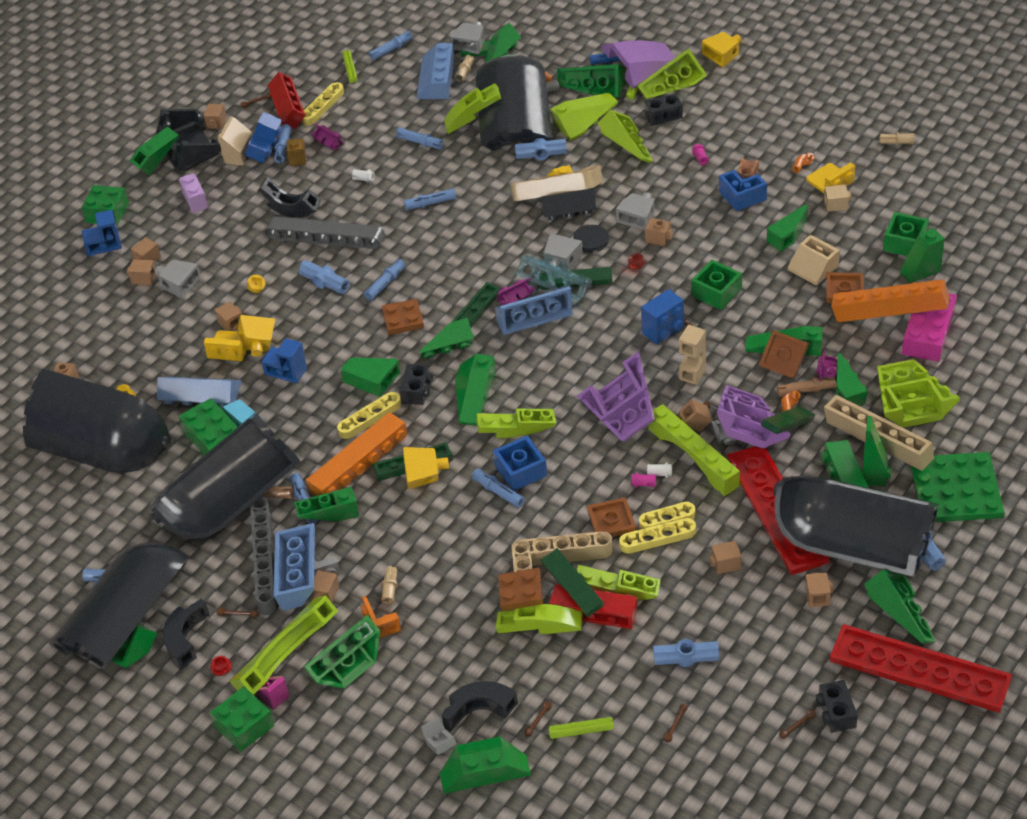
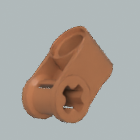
[738,158,759,180]

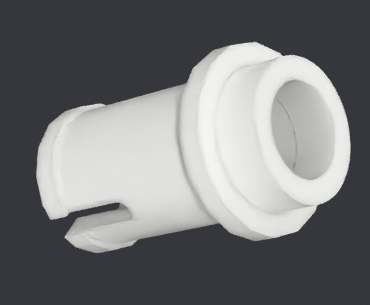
[352,169,375,183]
[647,462,672,478]

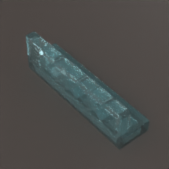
[516,255,593,301]

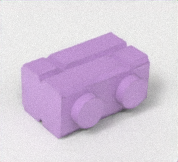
[179,174,208,213]

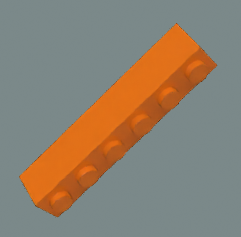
[831,279,950,323]
[306,412,408,496]

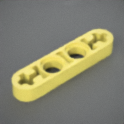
[302,82,344,125]
[337,392,401,439]
[619,518,696,554]

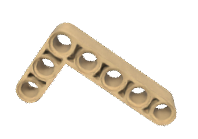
[510,165,603,201]
[512,531,612,572]

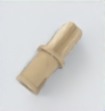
[454,55,474,82]
[879,132,914,146]
[381,566,398,605]

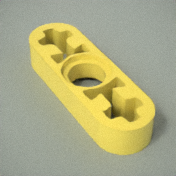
[639,502,695,530]

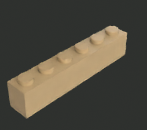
[824,395,934,471]

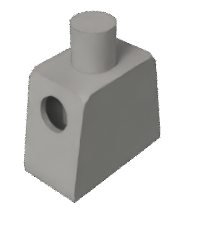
[450,21,485,54]
[616,192,654,230]
[544,233,583,272]
[155,260,201,299]

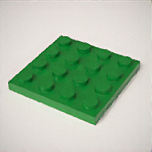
[909,452,1005,522]

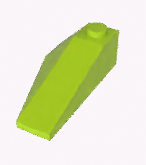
[637,49,707,99]
[551,93,618,141]
[597,110,653,163]

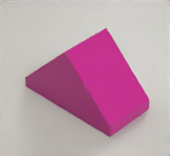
[255,676,289,710]

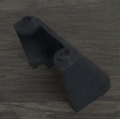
[156,109,221,171]

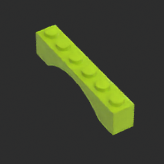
[648,404,740,496]
[229,595,338,695]

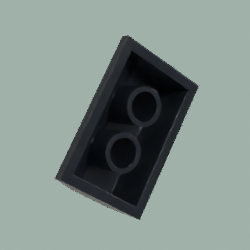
[539,188,597,220]

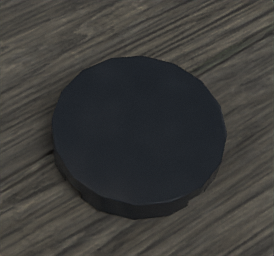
[574,225,609,253]

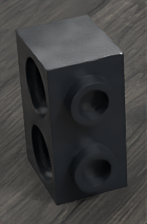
[644,93,683,126]
[400,364,433,405]
[816,680,858,733]

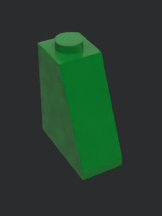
[900,228,945,284]
[341,358,400,397]

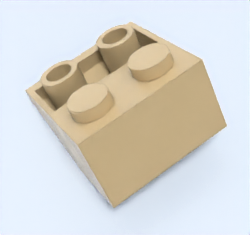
[218,116,253,166]
[788,235,840,286]

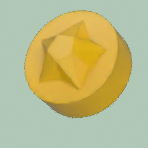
[247,275,265,293]

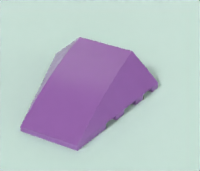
[601,40,675,89]
[577,351,655,442]
[717,385,791,448]

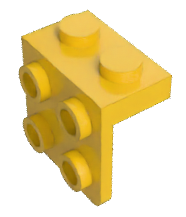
[806,162,856,193]
[204,330,247,361]

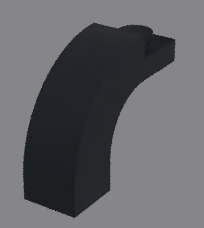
[257,177,321,218]
[163,598,209,671]
[442,681,518,732]

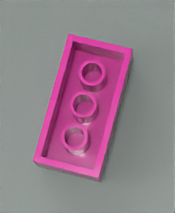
[902,293,957,362]

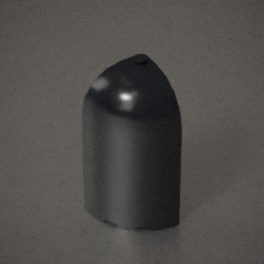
[476,55,552,151]
[23,368,171,473]
[150,413,301,539]
[773,476,939,577]
[49,542,190,670]

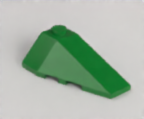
[557,64,625,98]
[745,326,823,356]
[455,354,496,426]
[862,416,892,487]
[864,570,936,644]
[111,624,157,668]

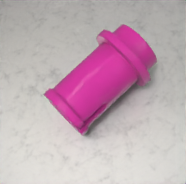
[692,144,709,165]
[631,472,656,488]

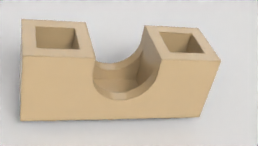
[679,325,706,385]

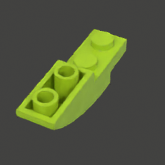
[444,83,501,134]
[476,409,556,438]
[577,565,661,600]
[496,604,583,635]

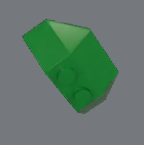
[303,615,381,689]
[439,736,531,794]

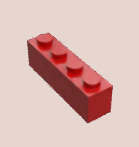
[267,71,306,130]
[549,584,638,629]

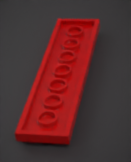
[727,446,829,575]
[829,624,1013,713]

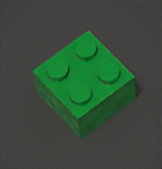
[81,185,129,226]
[883,212,930,256]
[691,260,742,310]
[210,686,275,752]

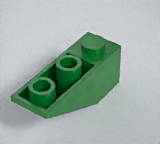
[485,22,521,62]
[129,127,179,176]
[767,204,808,252]
[419,318,474,359]
[836,353,868,406]
[294,487,359,521]

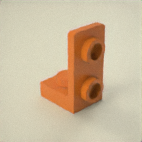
[360,596,401,639]

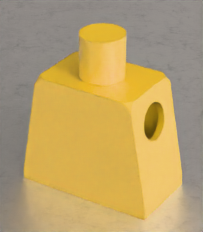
[702,32,742,67]
[238,315,275,357]
[403,447,449,489]

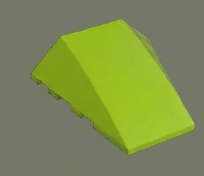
[877,359,960,428]

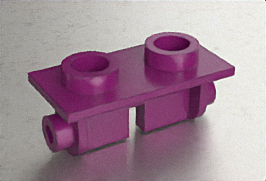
[311,123,345,150]
[496,278,534,306]
[816,350,837,381]

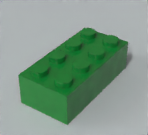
[178,398,237,455]

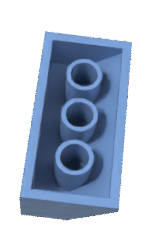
[417,43,454,99]
[495,286,573,335]
[157,377,241,407]
[274,523,315,610]

